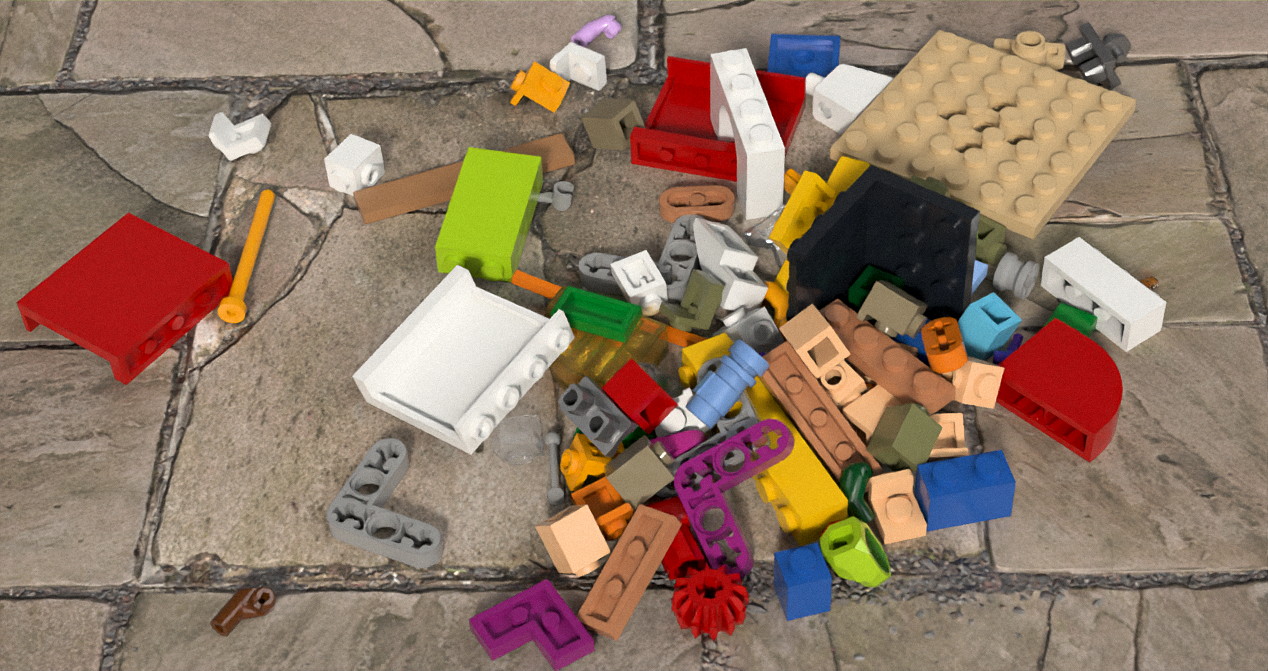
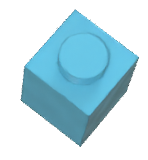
[958,292,1022,361]

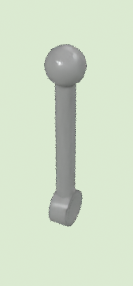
[544,431,565,506]

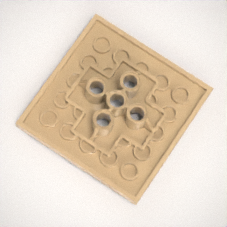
[830,30,1136,240]

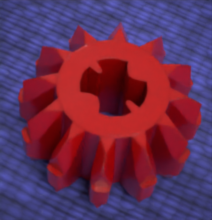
[671,562,749,641]

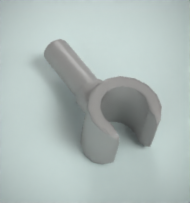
[537,181,574,211]

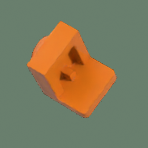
[571,476,634,541]

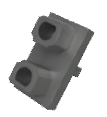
[1066,22,1131,89]
[558,376,638,458]

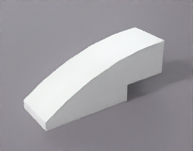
[693,218,768,312]

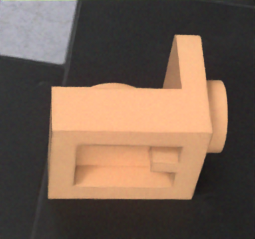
[868,469,927,545]

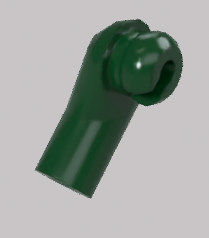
[838,461,876,524]

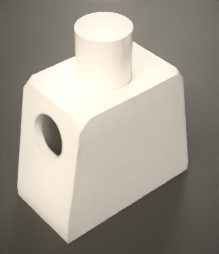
[806,64,894,135]

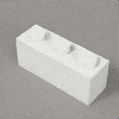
[1041,237,1167,352]

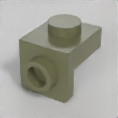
[659,269,725,332]

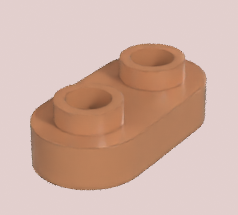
[659,185,735,223]

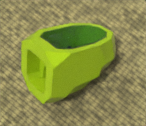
[820,516,891,587]

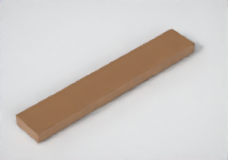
[353,133,575,224]

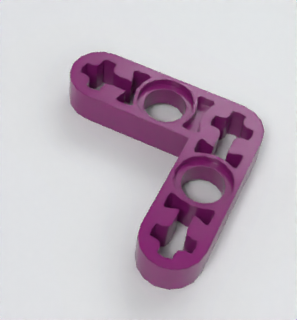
[674,419,795,578]

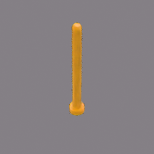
[218,189,275,323]

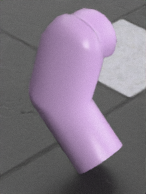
[571,14,622,47]

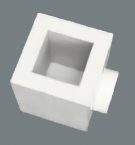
[324,134,385,196]

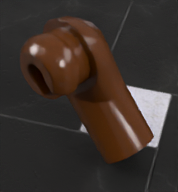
[210,586,276,636]

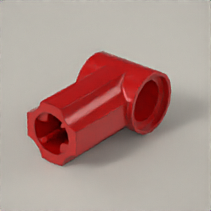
[635,495,705,580]

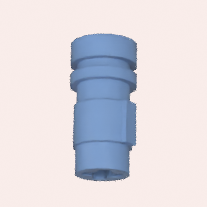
[685,339,770,429]

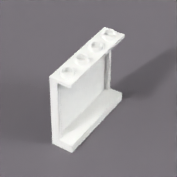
[352,265,575,455]

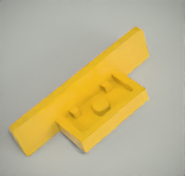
[768,156,870,295]

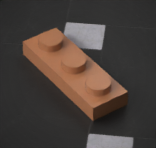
[576,504,682,641]

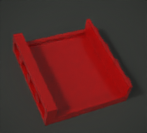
[630,56,806,182]
[16,212,233,385]

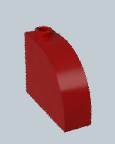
[996,318,1123,463]

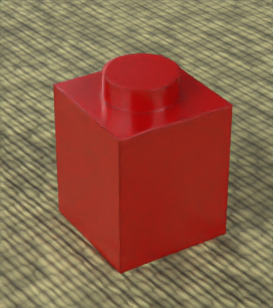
[602,358,678,435]

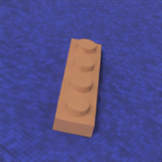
[819,299,956,416]
[758,341,885,493]

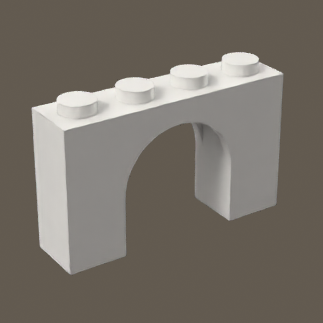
[710,48,785,220]

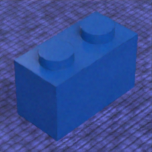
[915,450,1016,532]

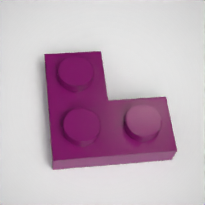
[469,579,595,671]

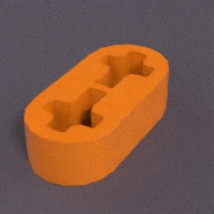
[921,317,968,373]

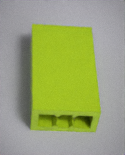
[435,147,543,283]

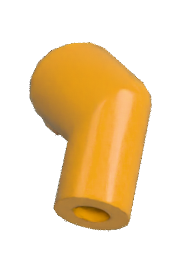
[761,281,789,321]

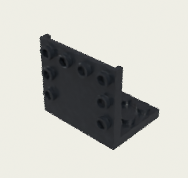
[786,165,980,341]

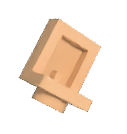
[926,413,969,463]

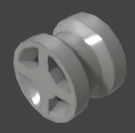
[993,252,1040,300]

